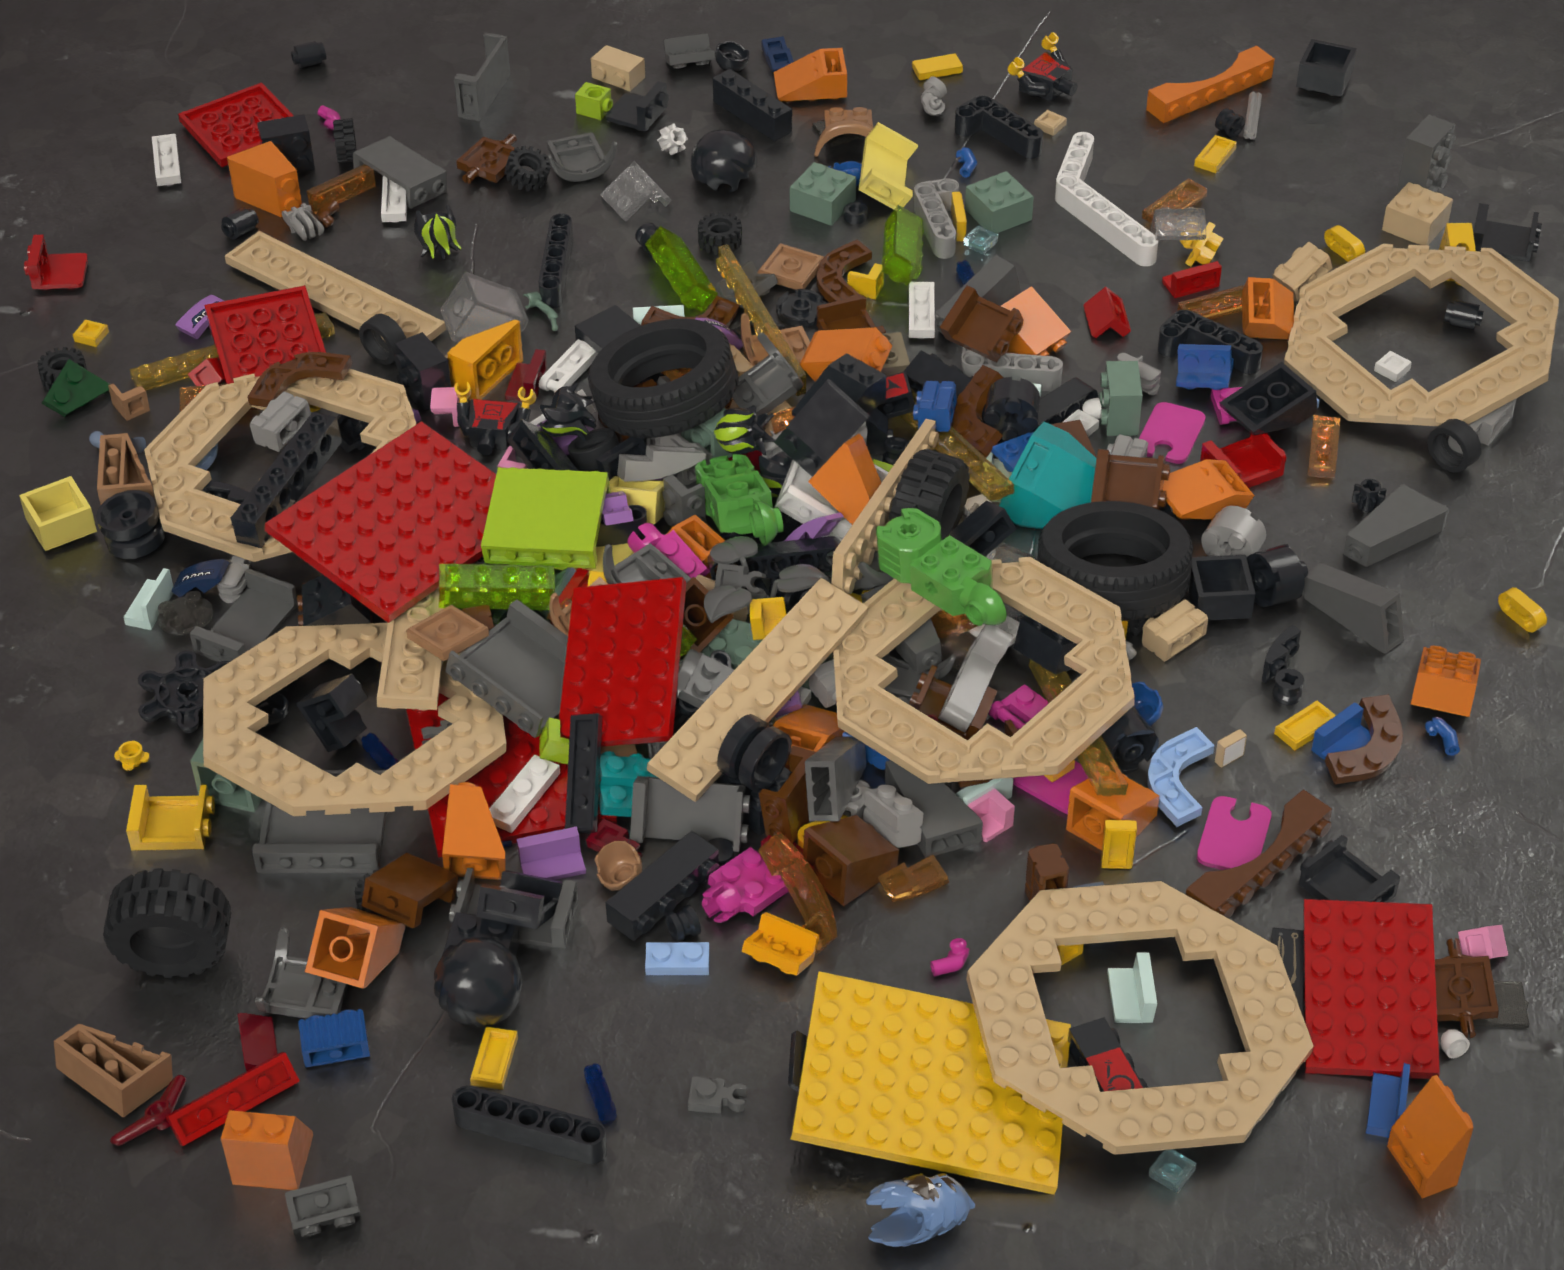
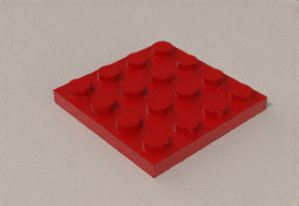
[178,82,294,167]
[204,285,326,384]

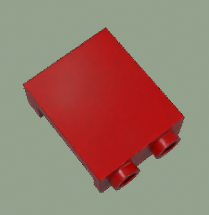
[1200,433,1286,488]

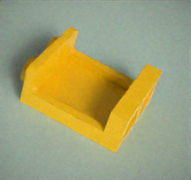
[126,785,215,851]

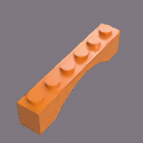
[1146,46,1275,123]

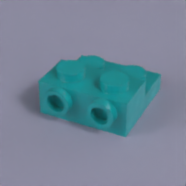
[598,751,658,817]

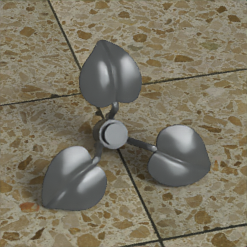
[704,536,830,623]

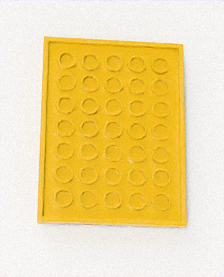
[790,971,1071,1195]

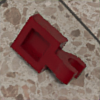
[586,818,642,858]

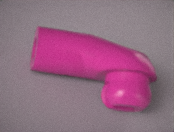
[318,105,341,131]
[930,938,969,976]

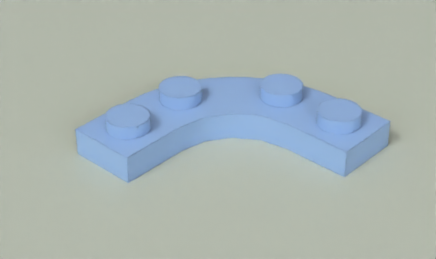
[1147,727,1214,827]

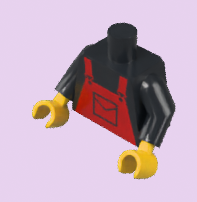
[1007,32,1078,101]
[454,382,536,455]

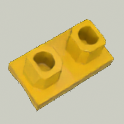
[1180,222,1224,267]

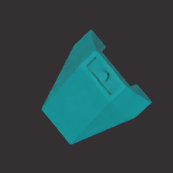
[999,421,1097,529]

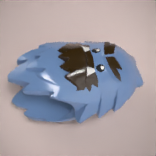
[866,1173,975,1247]

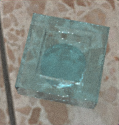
[963,226,998,254]
[1149,1149,1196,1193]

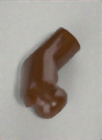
[317,200,340,228]

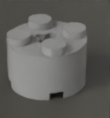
[1201,506,1266,558]

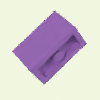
[517,827,586,880]

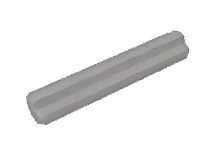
[1243,91,1262,140]

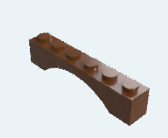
[1185,789,1332,919]

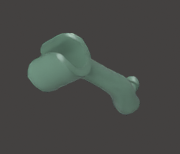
[523,291,558,331]

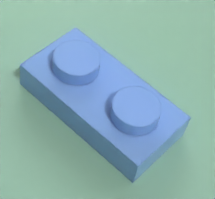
[645,942,709,975]

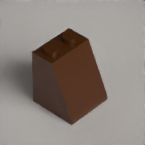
[680,576,735,655]
[802,815,899,906]

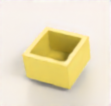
[19,476,97,551]
[606,476,665,524]

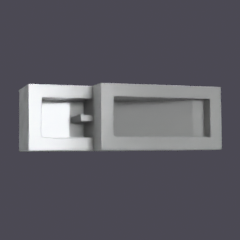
[1448,398,1517,454]
[617,445,706,482]

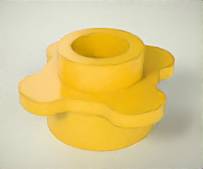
[114,741,150,771]

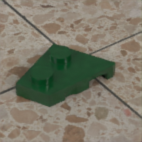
[41,359,111,417]

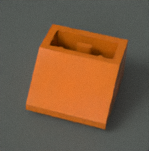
[1242,277,1294,340]

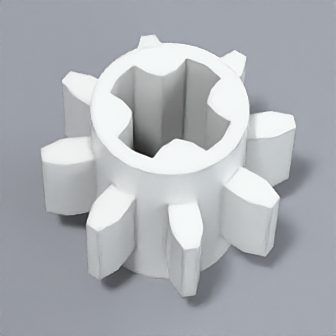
[657,123,688,155]

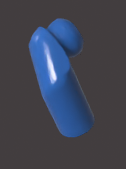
[956,147,978,178]
[1425,717,1460,756]

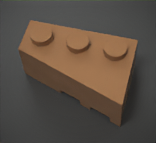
[97,433,157,505]
[54,1024,173,1118]

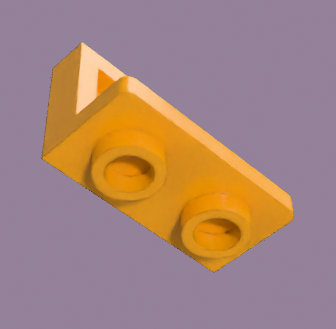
[742,912,819,976]

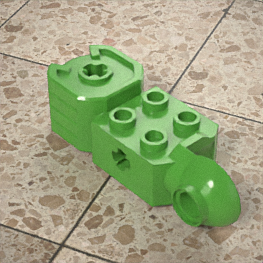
[695,454,783,546]
[876,508,1007,626]

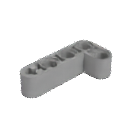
[913,178,959,259]
[961,347,1063,391]
[938,625,1013,732]

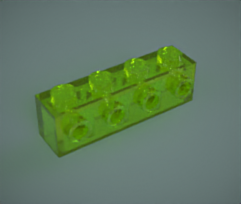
[882,205,924,286]
[645,226,718,313]
[439,564,555,610]

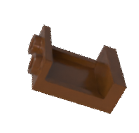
[940,285,1024,363]
[817,295,886,333]
[1091,449,1170,510]
[909,665,997,740]
[759,746,816,844]
[361,853,458,929]

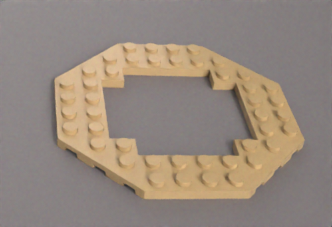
[1284,244,1559,426]
[144,369,416,562]
[833,557,1134,784]
[203,623,506,816]
[966,881,1313,1155]

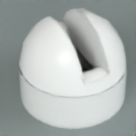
[1082,398,1101,419]
[1440,1029,1470,1058]

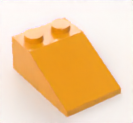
[447,319,523,401]

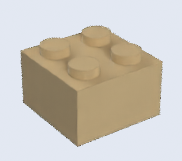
[1382,182,1453,246]

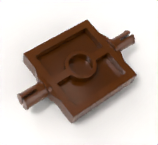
[456,133,517,184]
[1435,938,1499,1039]

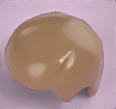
[595,841,643,891]

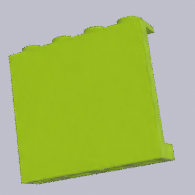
[481,467,611,569]

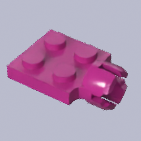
[627,523,710,578]
[701,847,796,923]

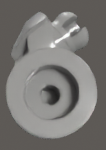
[920,76,947,116]

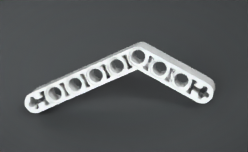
[1055,132,1158,266]

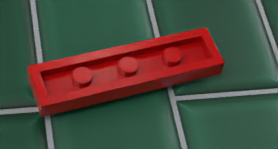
[166,1052,300,1146]

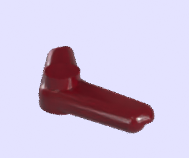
[110,1075,187,1146]

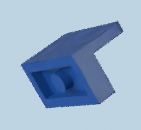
[1311,702,1371,760]
[1366,1063,1410,1138]

